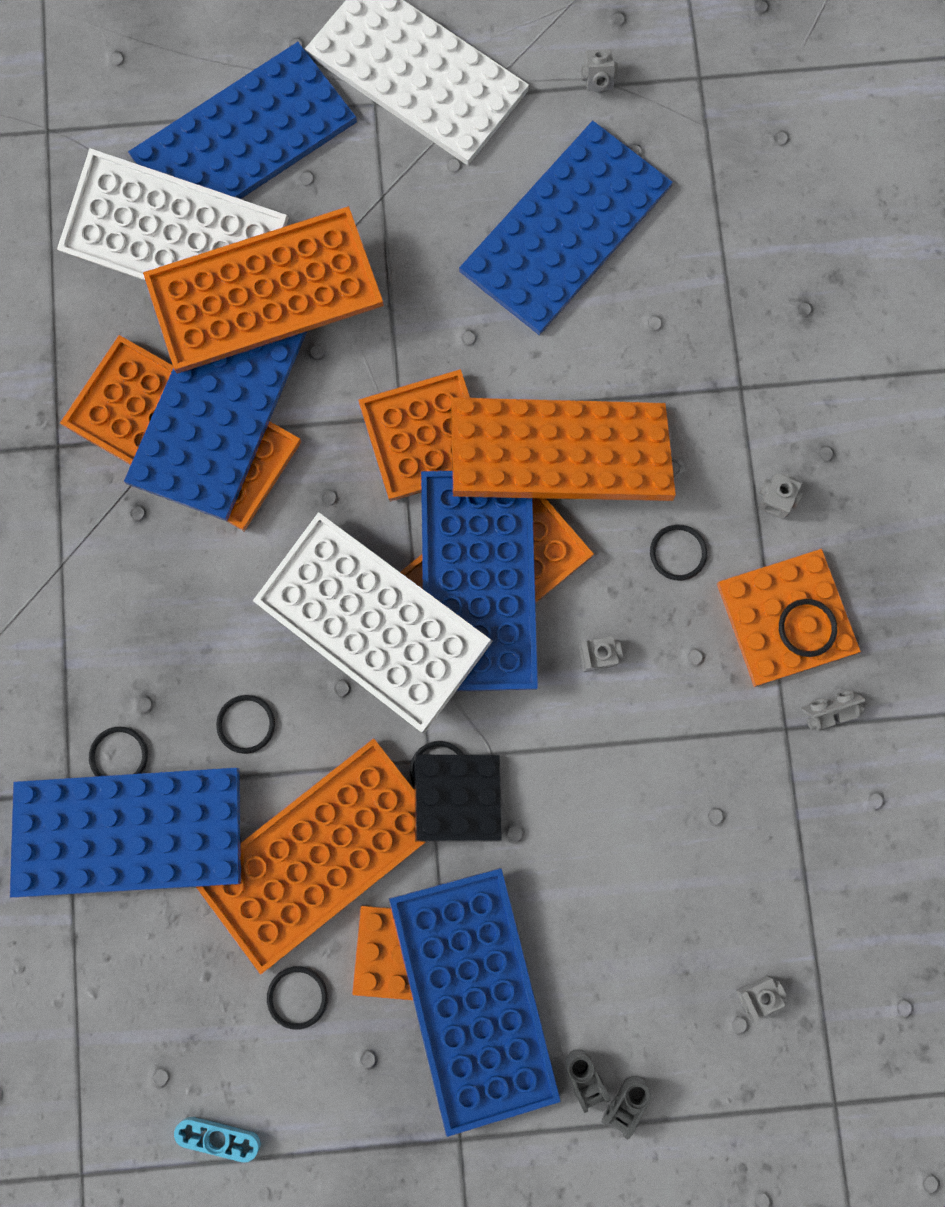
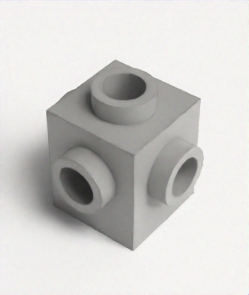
[581,49,619,93]
[758,473,802,519]

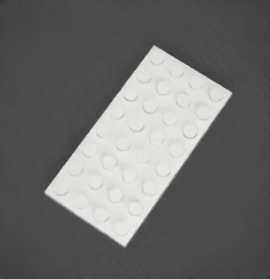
[305,0,529,166]
[57,148,289,281]
[253,512,493,734]

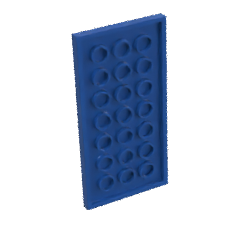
[128,42,357,199]
[459,120,673,336]
[124,331,307,521]
[421,471,538,692]
[10,768,241,898]
[389,868,561,1137]

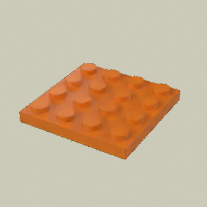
[358,369,470,502]
[717,549,861,687]

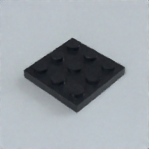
[414,754,502,842]

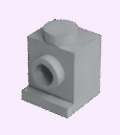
[579,636,623,672]
[736,976,786,1022]

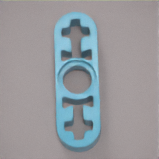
[174,1117,261,1163]

